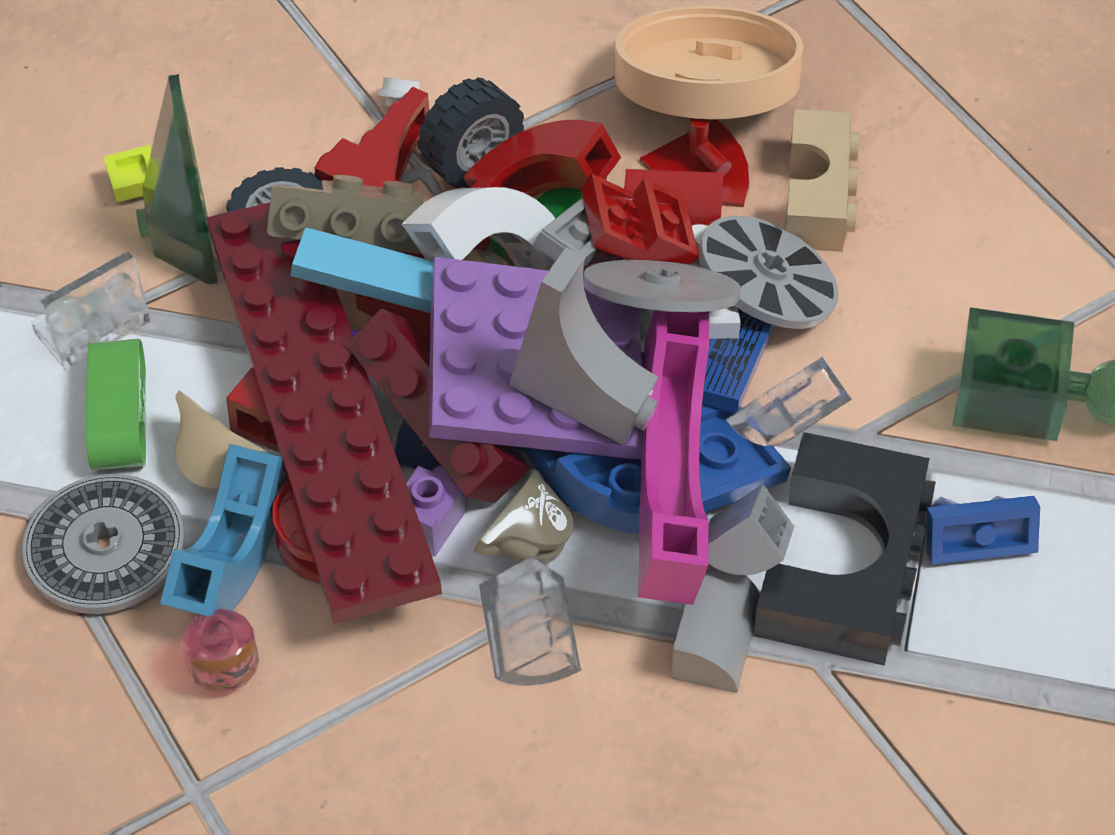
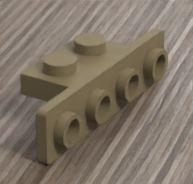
[267,175,467,258]

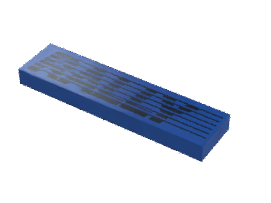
[702,308,775,414]

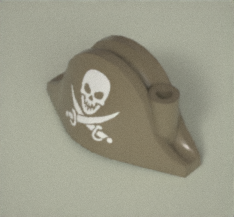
[473,466,574,568]

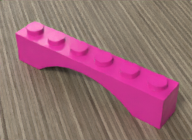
[638,310,709,605]

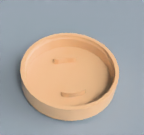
[615,6,804,119]

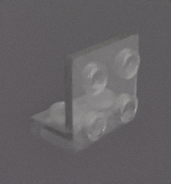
[31,252,151,370]

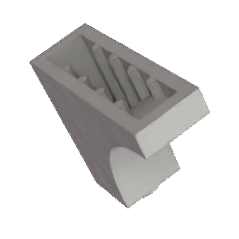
[509,247,659,445]

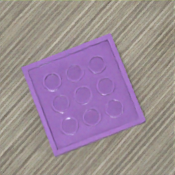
[429,257,643,460]

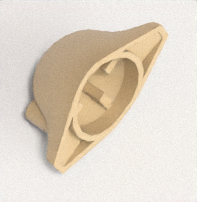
[175,390,285,493]

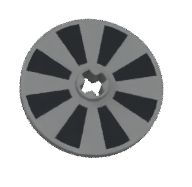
[698,216,838,329]

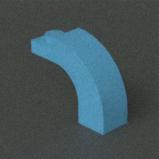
[160,444,284,618]

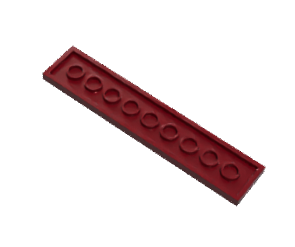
[206,202,442,624]

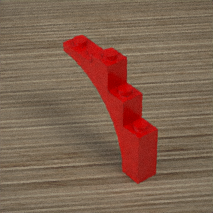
[314,86,431,343]

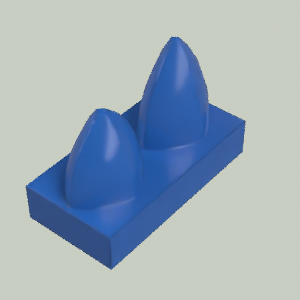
[926,496,1041,564]

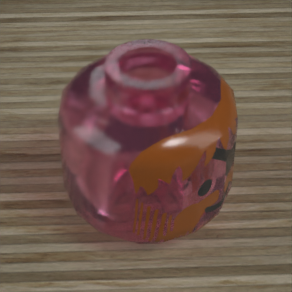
[182,608,259,693]

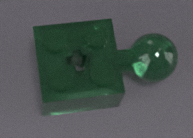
[952,307,1115,441]

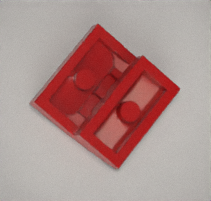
[581,174,700,264]

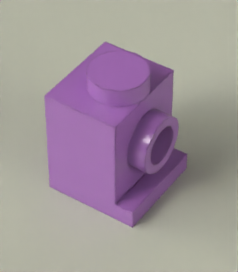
[406,466,467,557]

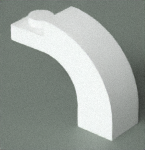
[402,187,556,270]

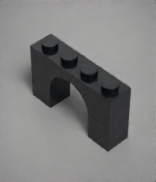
[754,432,936,666]

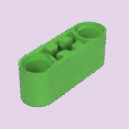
[86,338,146,471]

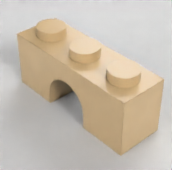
[785,109,859,252]

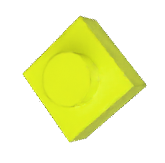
[103,145,164,203]

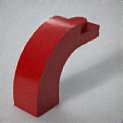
[464,120,621,251]

